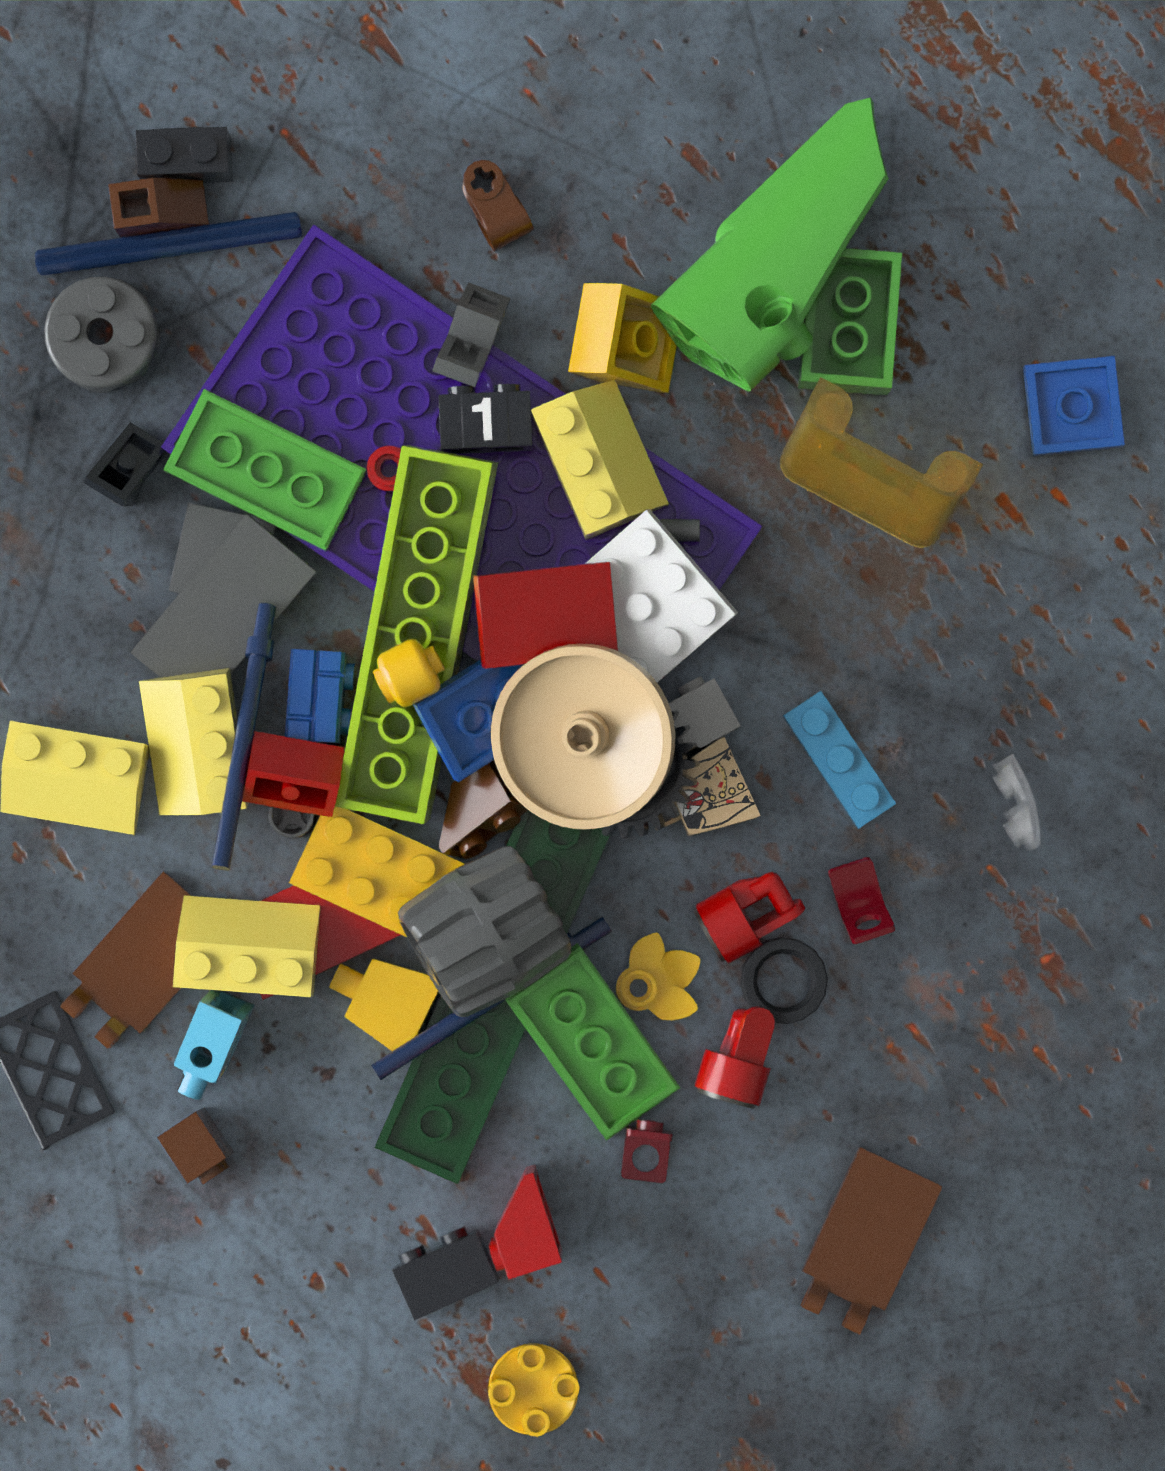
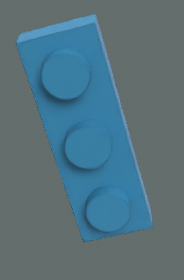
[782,691,896,829]

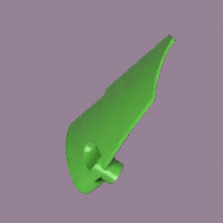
[651,97,889,392]

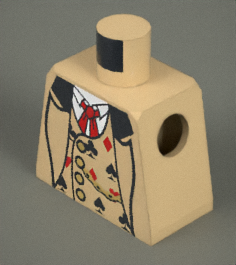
[655,737,761,837]

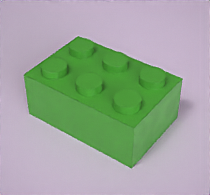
[798,248,902,396]

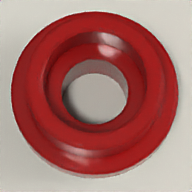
[367,446,401,491]

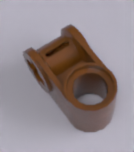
[462,160,534,251]

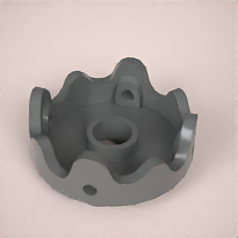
[44,276,161,393]

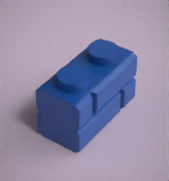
[285,649,355,745]

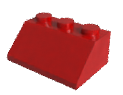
[488,1164,563,1280]

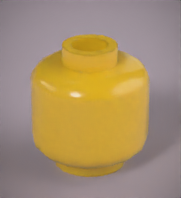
[373,638,445,707]

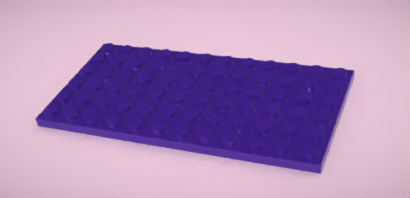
[161,224,762,661]

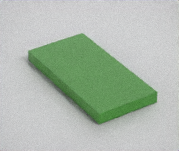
[163,389,367,552]
[505,943,680,1141]

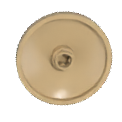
[491,644,675,829]

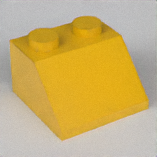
[568,283,677,393]

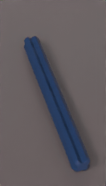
[35,212,302,276]

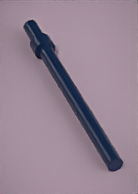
[212,603,276,871]
[371,917,612,1080]

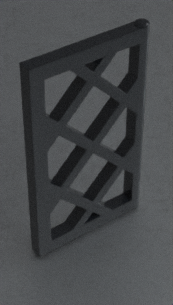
[0,991,115,1150]

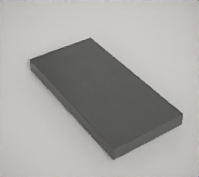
[130,513,316,678]

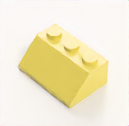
[531,380,669,540]
[139,668,249,815]
[0,721,150,835]
[173,896,321,997]

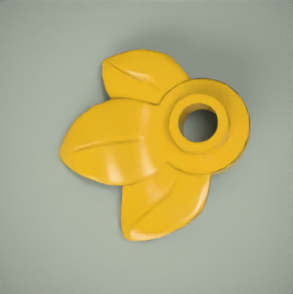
[616,933,701,1021]

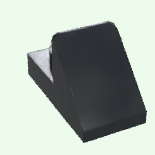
[84,422,166,506]

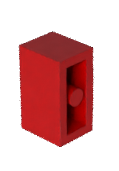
[242,731,345,817]

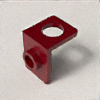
[828,857,896,944]
[621,1119,673,1183]

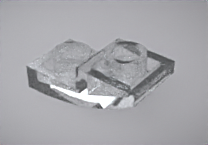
[993,754,1041,851]

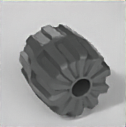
[398,846,572,1017]

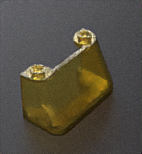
[780,377,983,548]

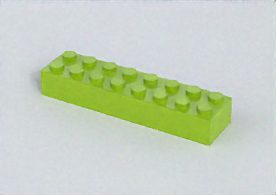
[335,445,498,824]

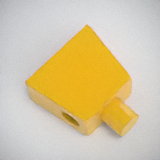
[329,959,438,1051]

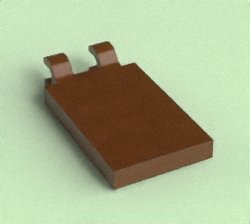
[60,871,192,1049]
[800,1147,943,1335]

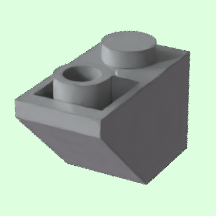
[668,676,741,750]

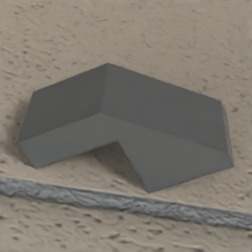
[433,282,511,387]

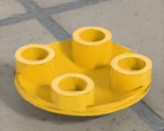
[488,1343,580,1437]

